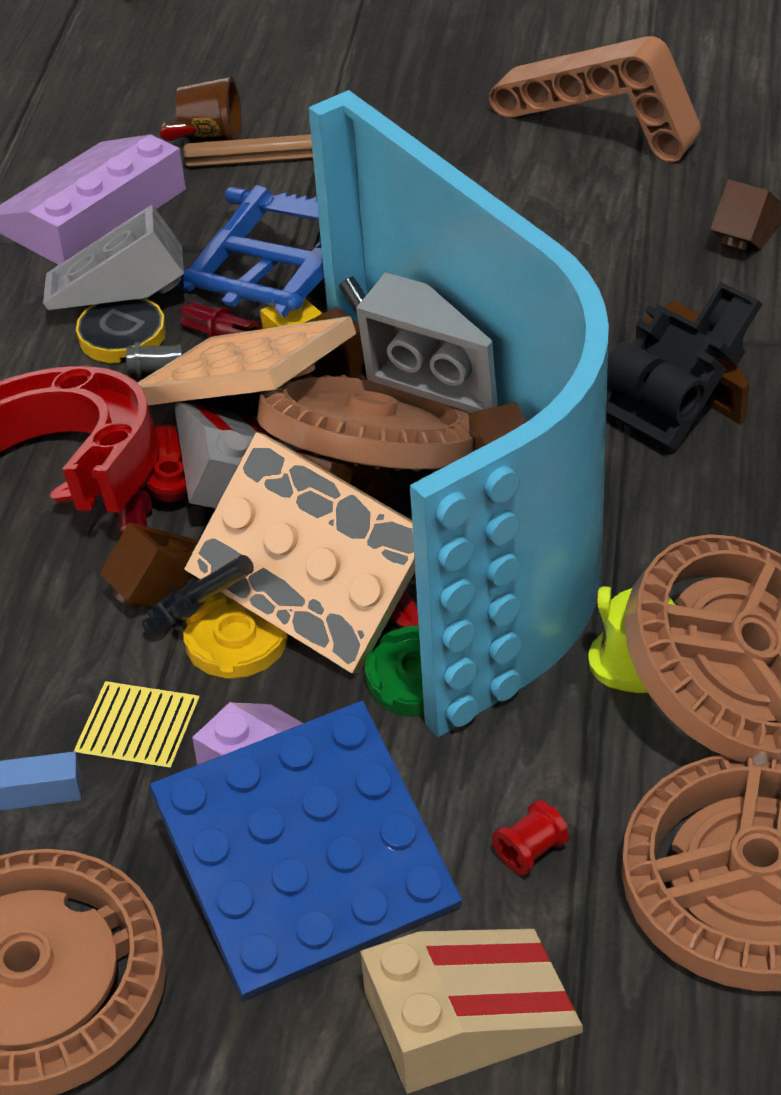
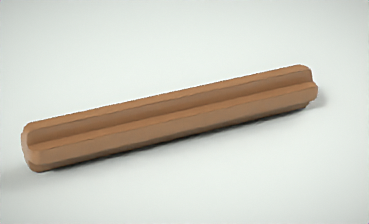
[184,134,313,168]

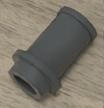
[126,342,182,379]

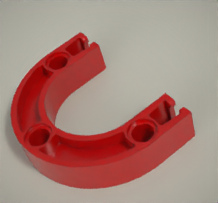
[0,366,159,513]

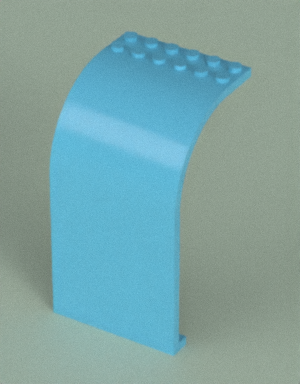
[308,90,609,737]

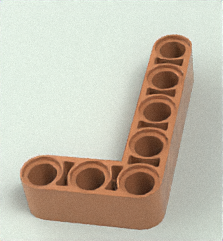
[489,36,701,162]

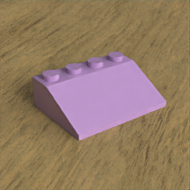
[0,134,186,265]

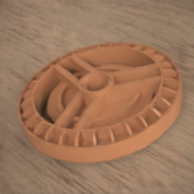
[257,374,473,472]
[625,534,781,765]
[622,755,781,991]
[0,849,167,1095]

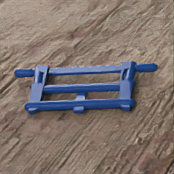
[177,185,324,318]

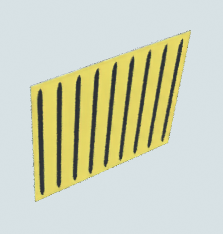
[74,681,200,768]

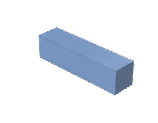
[0,751,81,811]

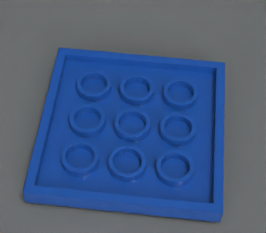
[150,700,463,1002]

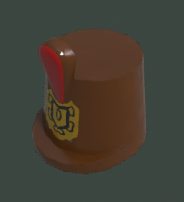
[159,76,242,141]

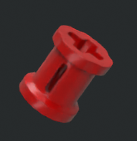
[492,799,570,875]

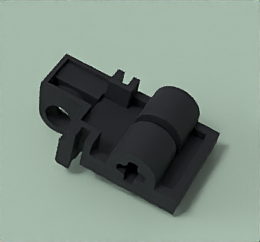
[606,282,763,451]

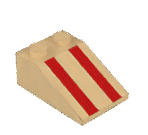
[360,929,583,1094]

